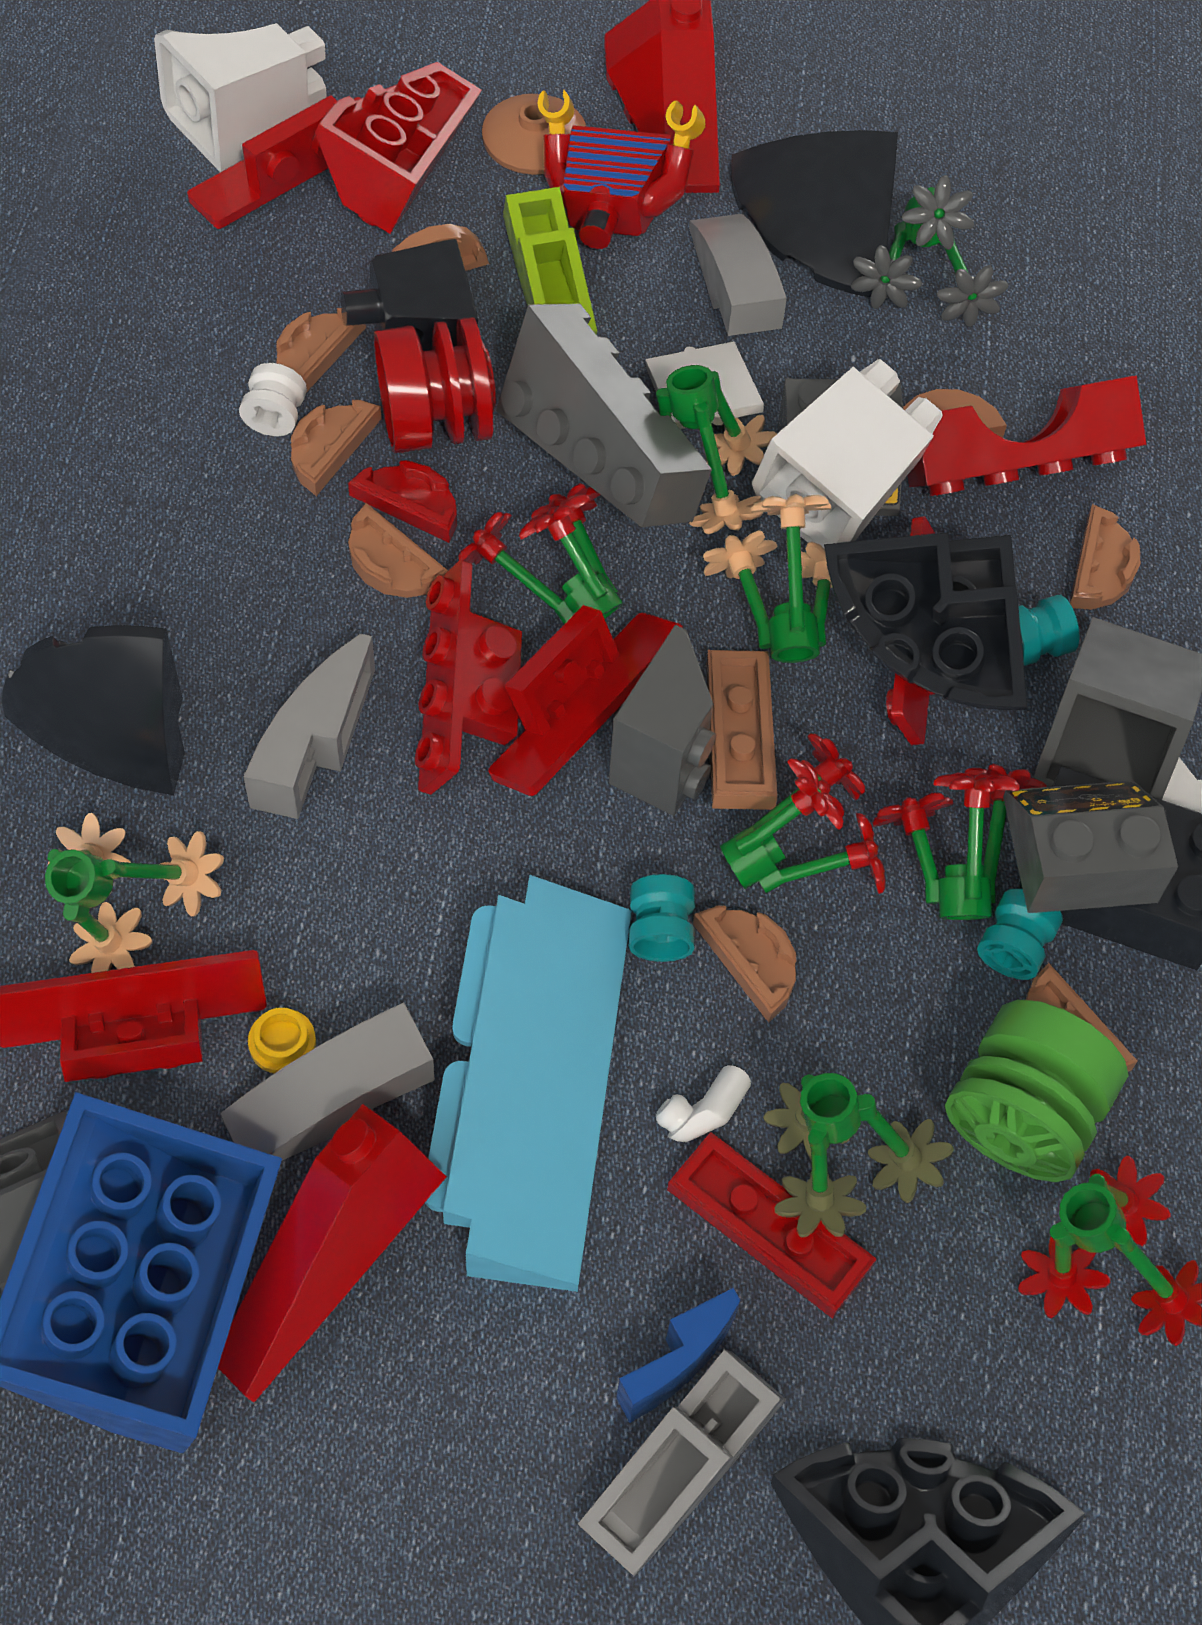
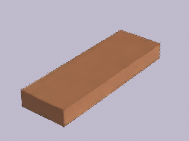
[706,650,777,810]

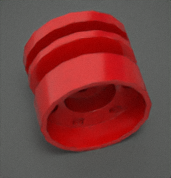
[374,317,496,454]

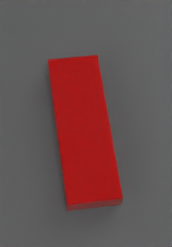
[667,1132,876,1319]

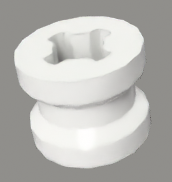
[239,363,307,436]

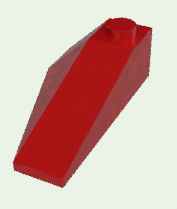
[604,0,720,193]
[315,62,482,234]
[218,1104,447,1403]

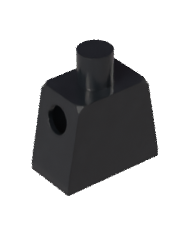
[340,239,479,351]

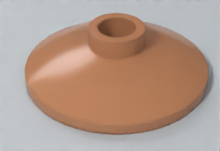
[482,94,586,175]

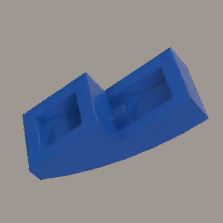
[616,1288,740,1423]

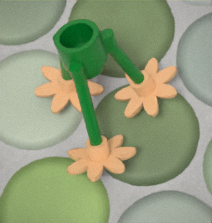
[656,365,777,535]
[703,494,833,663]
[45,813,224,973]

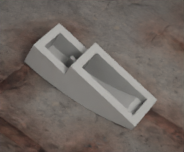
[689,214,787,336]
[243,634,375,819]
[220,1002,435,1161]
[578,1350,786,1576]

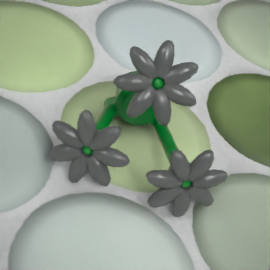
[851,175,1009,327]

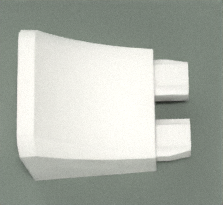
[154,23,326,172]
[752,359,943,549]

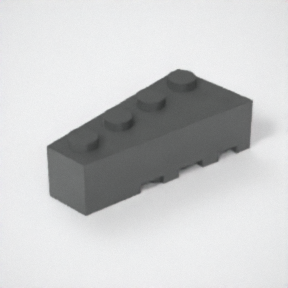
[496,304,712,527]

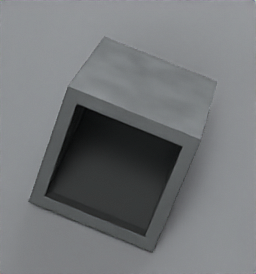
[1033,617,1202,800]

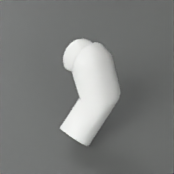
[656,1065,751,1142]

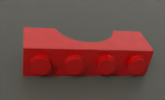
[907,375,1147,496]

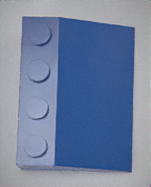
[0,1092,282,1454]

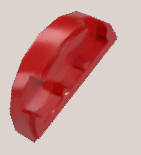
[348,460,457,543]

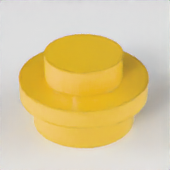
[248,1008,316,1074]

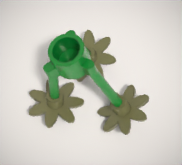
[763,1073,954,1237]

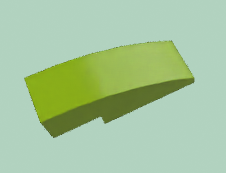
[503,187,597,335]

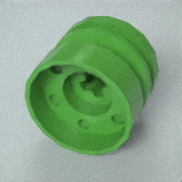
[945,1000,1129,1182]

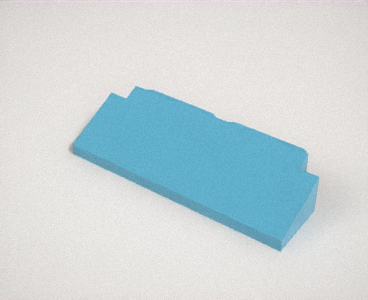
[425,875,632,1292]

